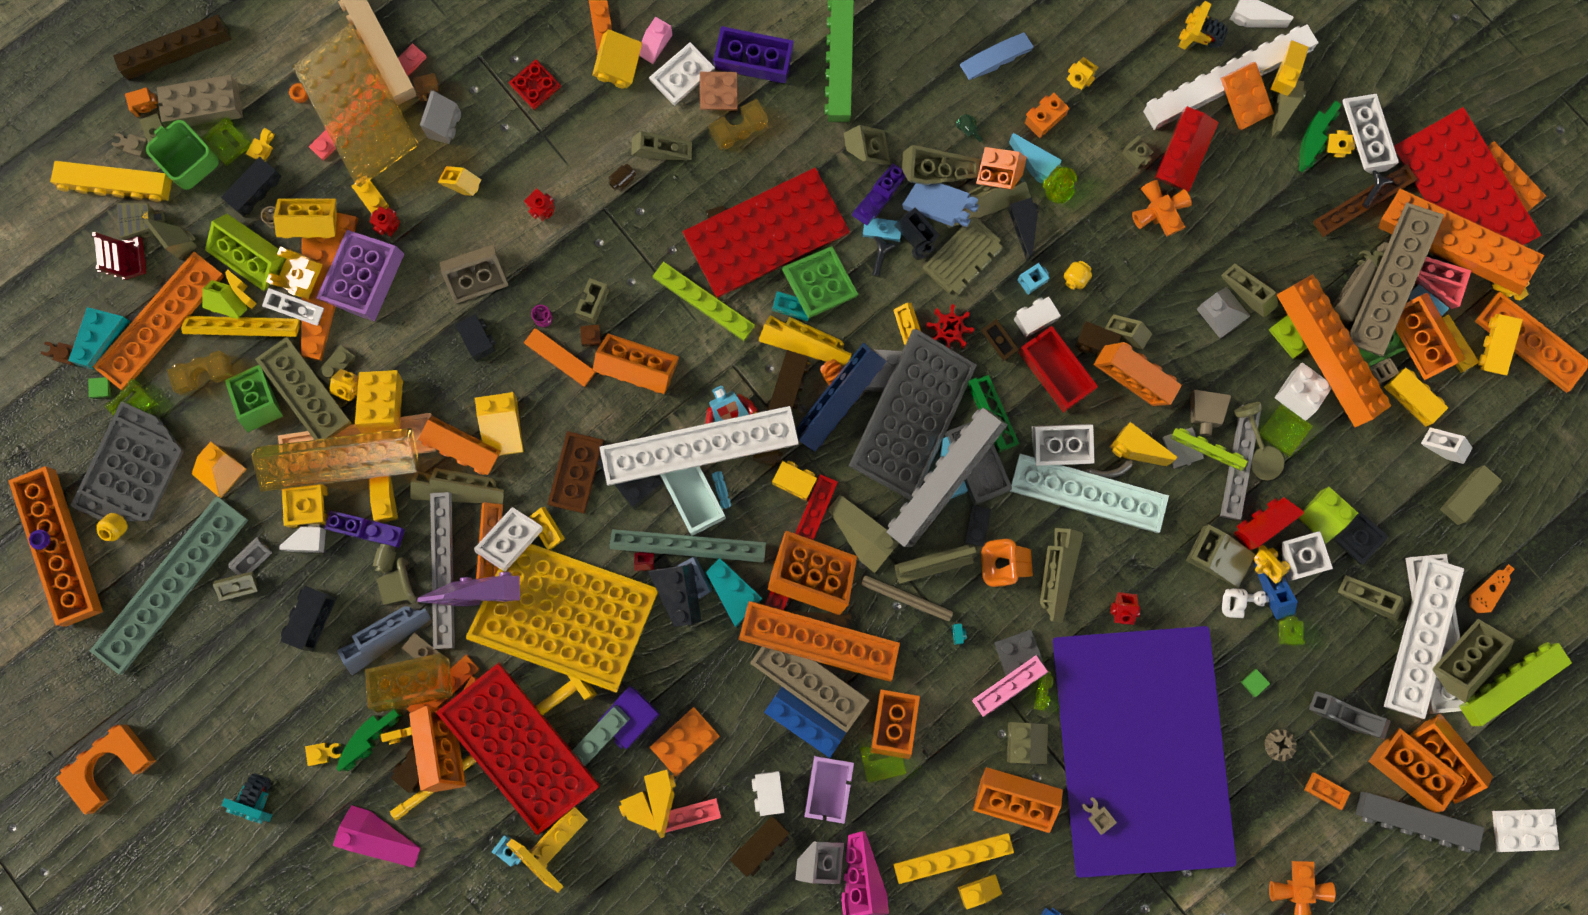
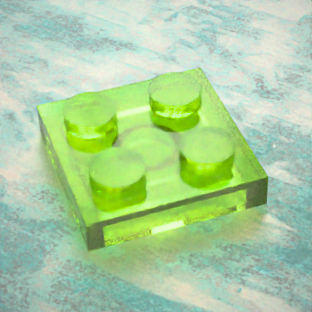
[1259,403,1313,457]

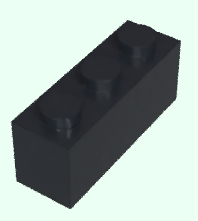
[221,157,282,217]

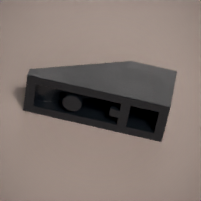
[1008,197,1039,261]

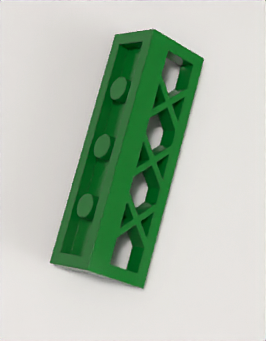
[968,375,1019,453]

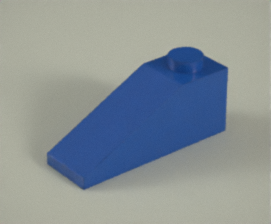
[1254,561,1297,620]

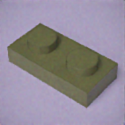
[316,345,356,385]
[213,571,259,601]

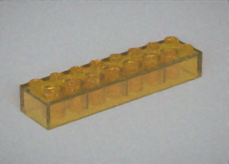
[251,428,419,492]

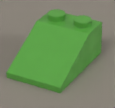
[225,365,283,433]

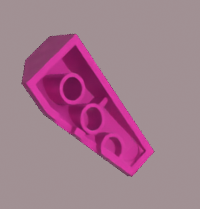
[333,805,421,868]

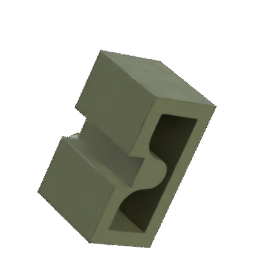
[575,278,609,324]

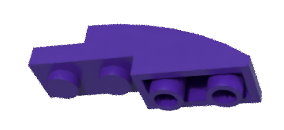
[852,163,906,226]
[324,510,405,548]

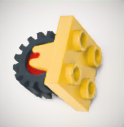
[1178,1,1228,50]

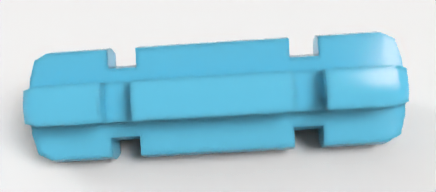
[712,471,731,509]

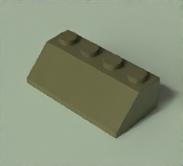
[1433,619,1514,703]

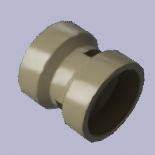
[261,206,275,230]

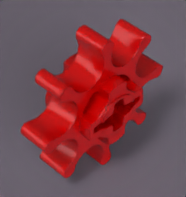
[926,304,974,349]

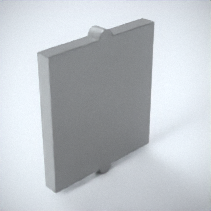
[1162,427,1204,468]

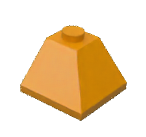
[192,441,247,498]

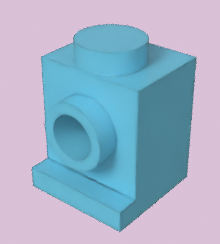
[1018,263,1049,295]
[492,834,521,866]

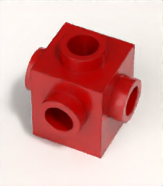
[524,188,555,222]
[369,206,401,237]
[1111,592,1140,625]

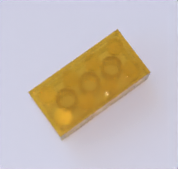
[365,653,452,713]

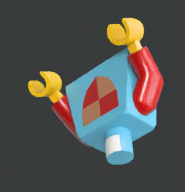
[705,386,759,424]

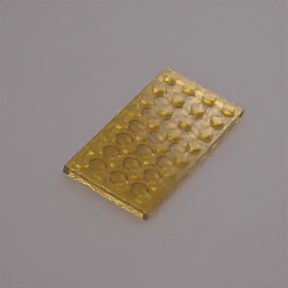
[292,24,419,187]

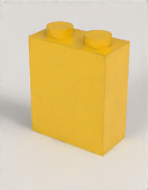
[592,29,643,89]

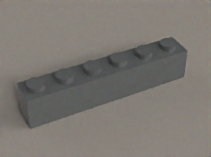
[1355,792,1484,853]

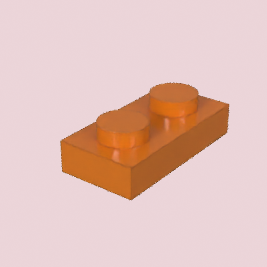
[1304,773,1351,810]

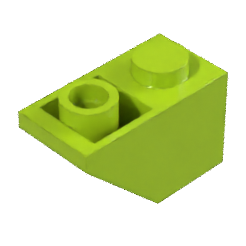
[202,280,247,319]

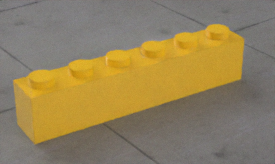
[50,161,172,202]

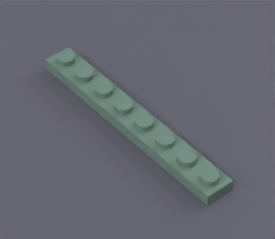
[609,529,766,562]

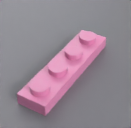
[972,655,1048,717]

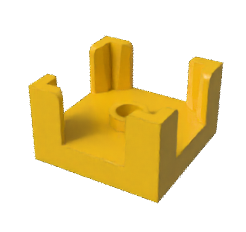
[266,247,323,299]
[282,483,328,529]

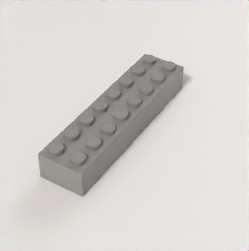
[887,408,1008,547]

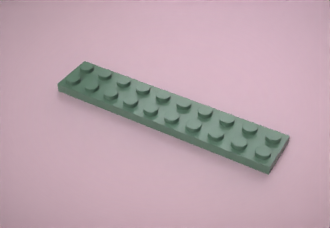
[90,496,248,675]

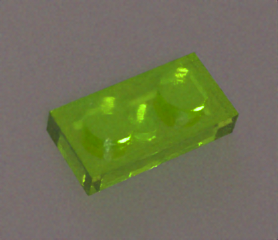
[1034,671,1053,711]

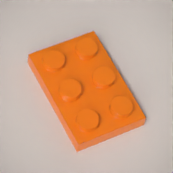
[1220,62,1274,130]
[650,707,720,777]

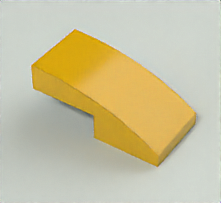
[225,270,257,309]

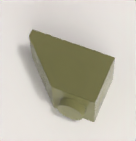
[1105,314,1152,349]

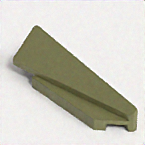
[411,468,504,504]

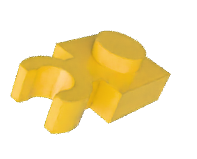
[381,727,412,745]
[305,743,342,766]

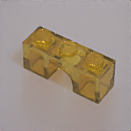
[708,99,768,150]
[167,351,234,395]

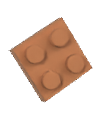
[699,71,738,111]

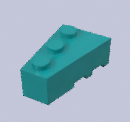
[68,307,131,371]
[706,558,762,628]

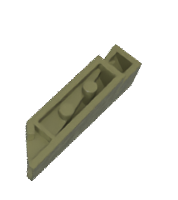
[946,177,1031,228]
[1040,528,1083,623]

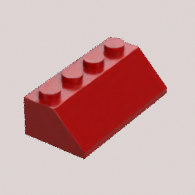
[1154,106,1219,193]

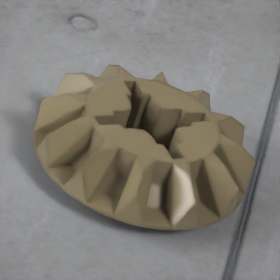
[1265,729,1297,761]

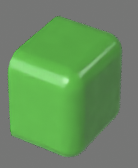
[146,120,219,190]

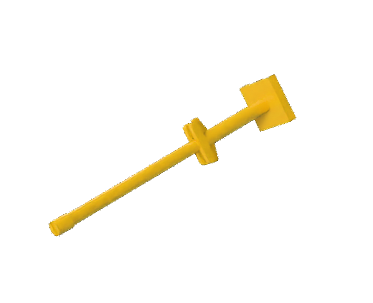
[390,675,597,820]

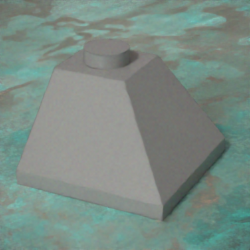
[1197,287,1250,338]
[795,842,844,884]

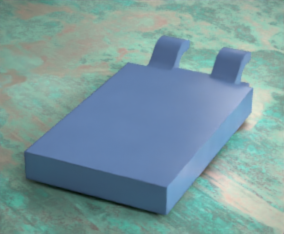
[903,183,979,227]

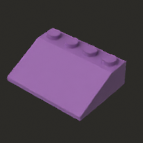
[317,230,404,322]

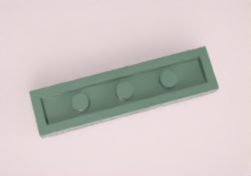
[572,705,630,766]

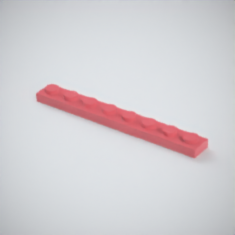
[309,43,427,161]

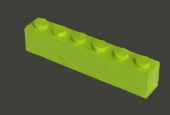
[1459,642,1572,726]

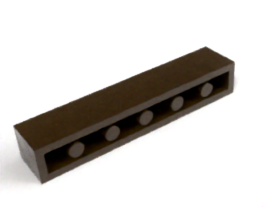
[113,14,232,80]
[753,350,811,467]

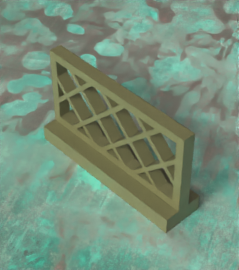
[894,545,976,584]

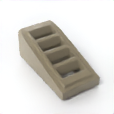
[1369,357,1399,384]

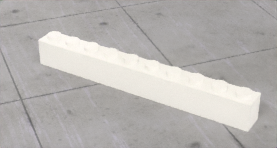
[1143,25,1318,130]

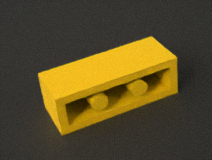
[1478,314,1523,375]
[1384,368,1448,427]

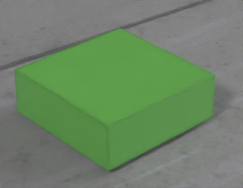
[88,377,111,399]
[1241,669,1270,697]

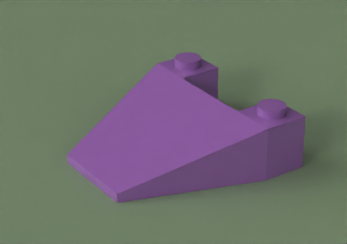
[417,572,520,606]

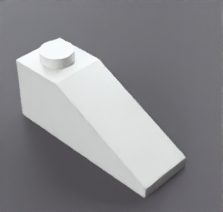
[1230,0,1293,28]
[262,288,324,326]

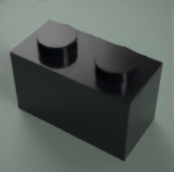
[455,314,496,361]

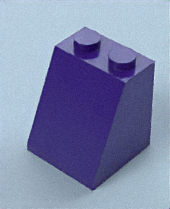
[598,686,661,749]

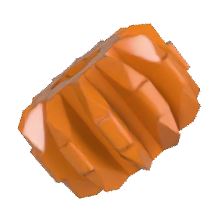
[821,359,843,385]

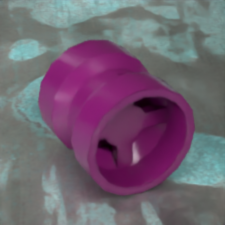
[531,305,553,328]

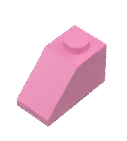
[639,17,672,64]

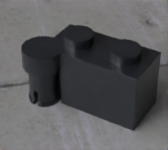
[894,207,940,260]

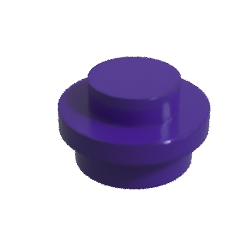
[29,530,50,550]

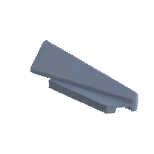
[337,606,431,675]

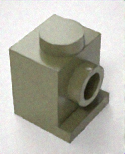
[1122,135,1153,169]

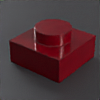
[634,552,655,571]

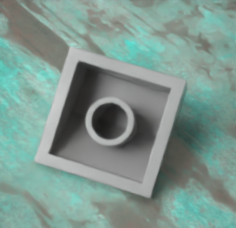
[420,91,461,144]

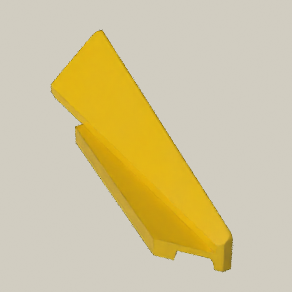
[759,315,852,367]

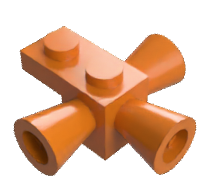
[1132,180,1192,237]
[1269,861,1336,915]

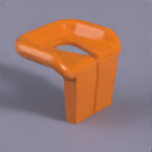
[981,539,1033,587]

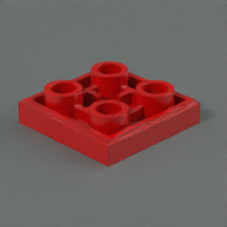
[508,59,561,110]

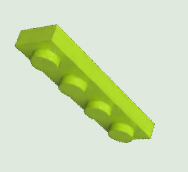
[1170,428,1248,471]

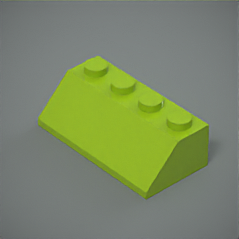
[205,214,286,291]

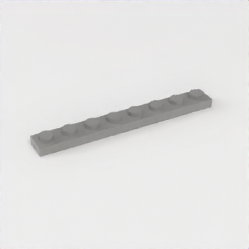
[430,492,455,649]

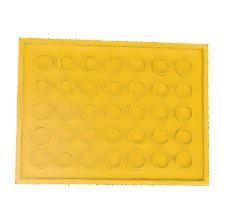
[466,544,658,693]

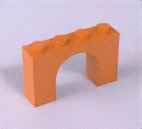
[56,724,156,814]

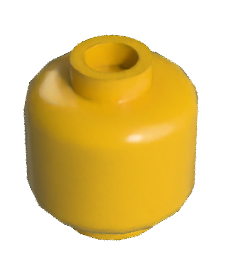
[1064,261,1092,290]
[97,513,128,542]

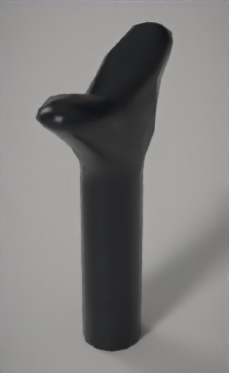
[1362,170,1394,209]
[872,236,896,277]

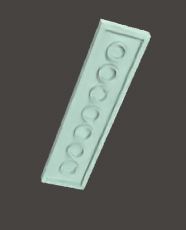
[1010,454,1169,533]

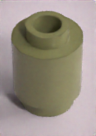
[373,544,396,574]

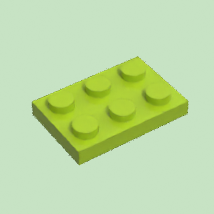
[1269,315,1307,359]

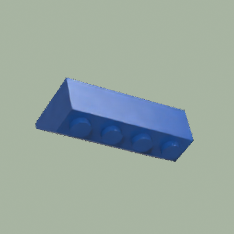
[764,687,846,758]

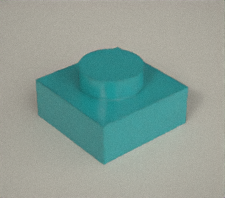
[952,624,966,645]

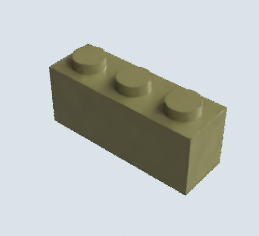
[1440,465,1502,525]

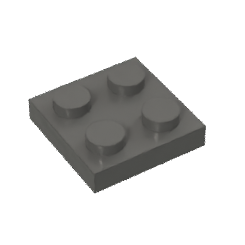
[994,630,1045,676]

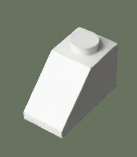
[1421,428,1472,464]
[280,524,326,553]

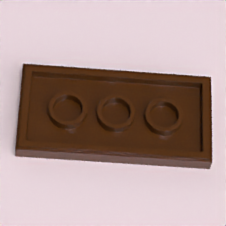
[547,431,605,514]

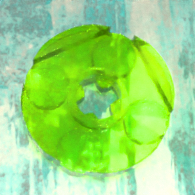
[1043,165,1077,204]

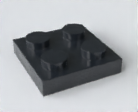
[1332,510,1388,565]

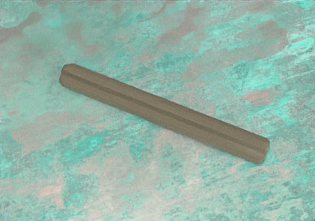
[861,576,953,621]

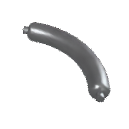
[1086,460,1133,479]

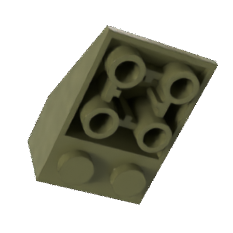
[1186,524,1255,588]

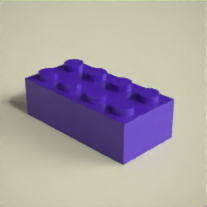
[713,26,794,84]

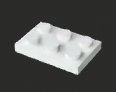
[649,42,715,106]
[474,507,543,572]
[1492,809,1559,852]

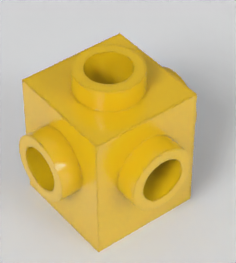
[1067,57,1099,90]
[1326,130,1356,157]
[329,369,359,401]

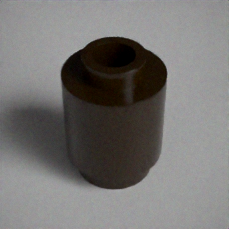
[608,164,636,191]

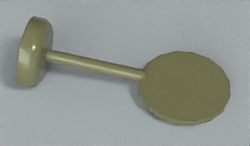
[1234,402,1284,481]

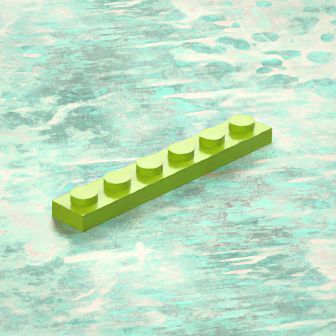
[652,262,755,341]

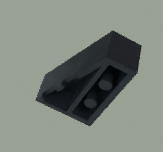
[648,564,702,627]

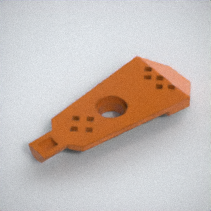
[1469,564,1514,613]

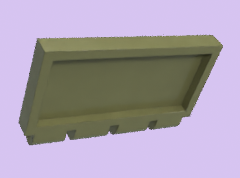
[922,216,1004,296]

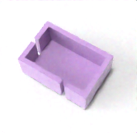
[804,756,854,824]

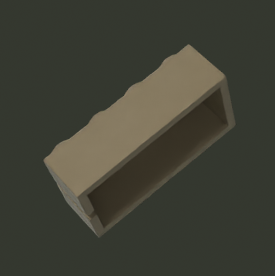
[157,75,243,127]

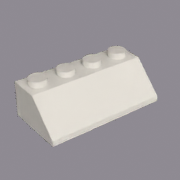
[1342,94,1399,174]

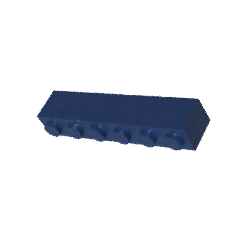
[795,342,887,451]

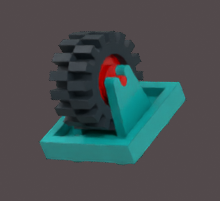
[221,773,272,824]

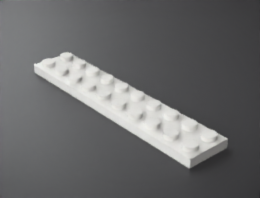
[600,406,798,486]

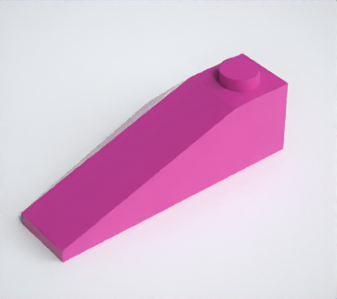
[841,831,889,915]

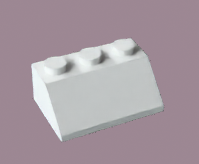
[1032,424,1094,466]

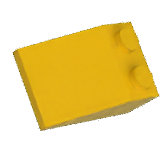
[475,392,524,456]
[1109,422,1177,466]

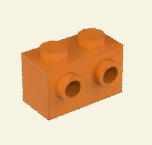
[1025,93,1069,138]

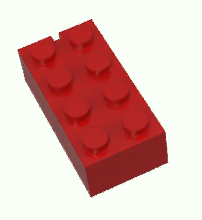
[1018,326,1098,413]

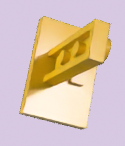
[506,806,587,893]

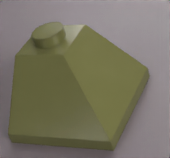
[844,125,891,166]
[144,218,198,260]

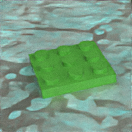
[782,246,858,318]

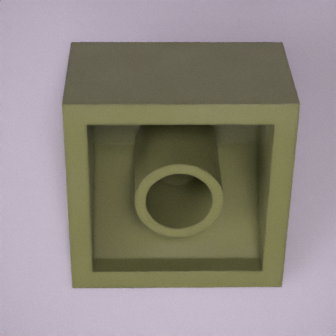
[1007,722,1048,764]

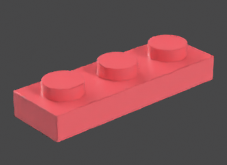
[665,798,721,833]

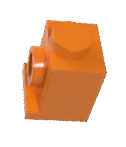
[125,87,158,117]

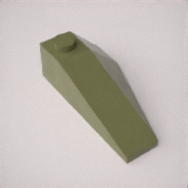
[902,145,980,185]
[828,495,899,573]

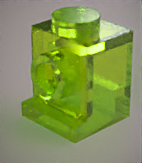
[1279,617,1305,645]

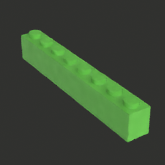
[825,0,854,122]

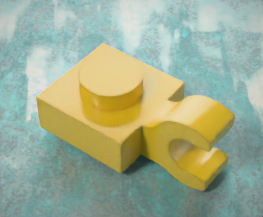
[246,128,275,161]

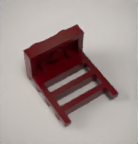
[92,232,146,280]

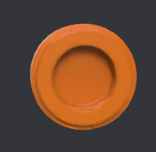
[289,83,309,103]

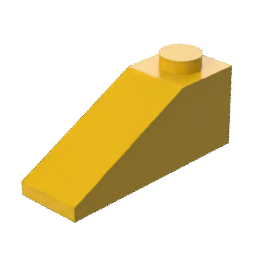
[1271,40,1309,96]
[369,463,398,523]
[644,770,676,838]

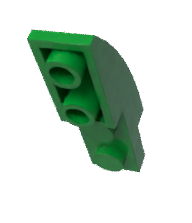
[1299,100,1342,173]
[336,709,403,772]

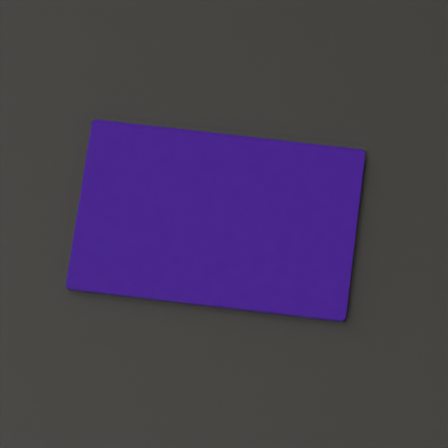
[1052,626,1236,878]

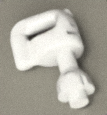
[1222,588,1269,618]

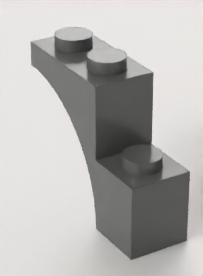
[1309,691,1391,740]

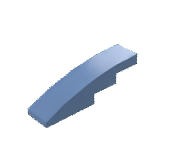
[960,33,1034,80]

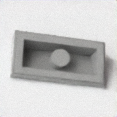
[228,537,272,575]

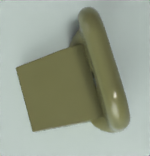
[376,557,419,605]

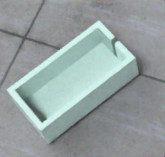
[660,466,726,536]

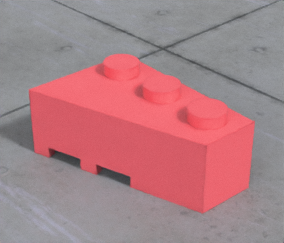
[1415,257,1471,309]

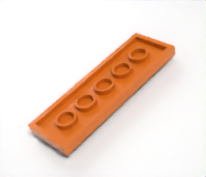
[1475,292,1588,393]

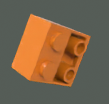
[976,147,1027,190]

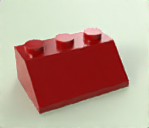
[1234,497,1304,550]

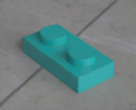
[772,291,809,321]

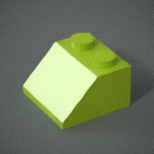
[1298,487,1358,544]

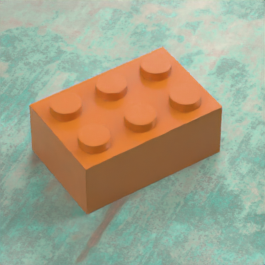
[870,690,920,759]

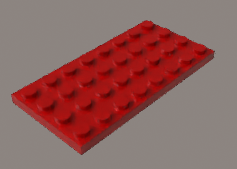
[1394,107,1541,273]
[682,168,850,298]
[436,662,600,835]

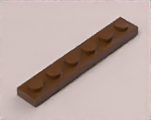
[1313,164,1417,237]

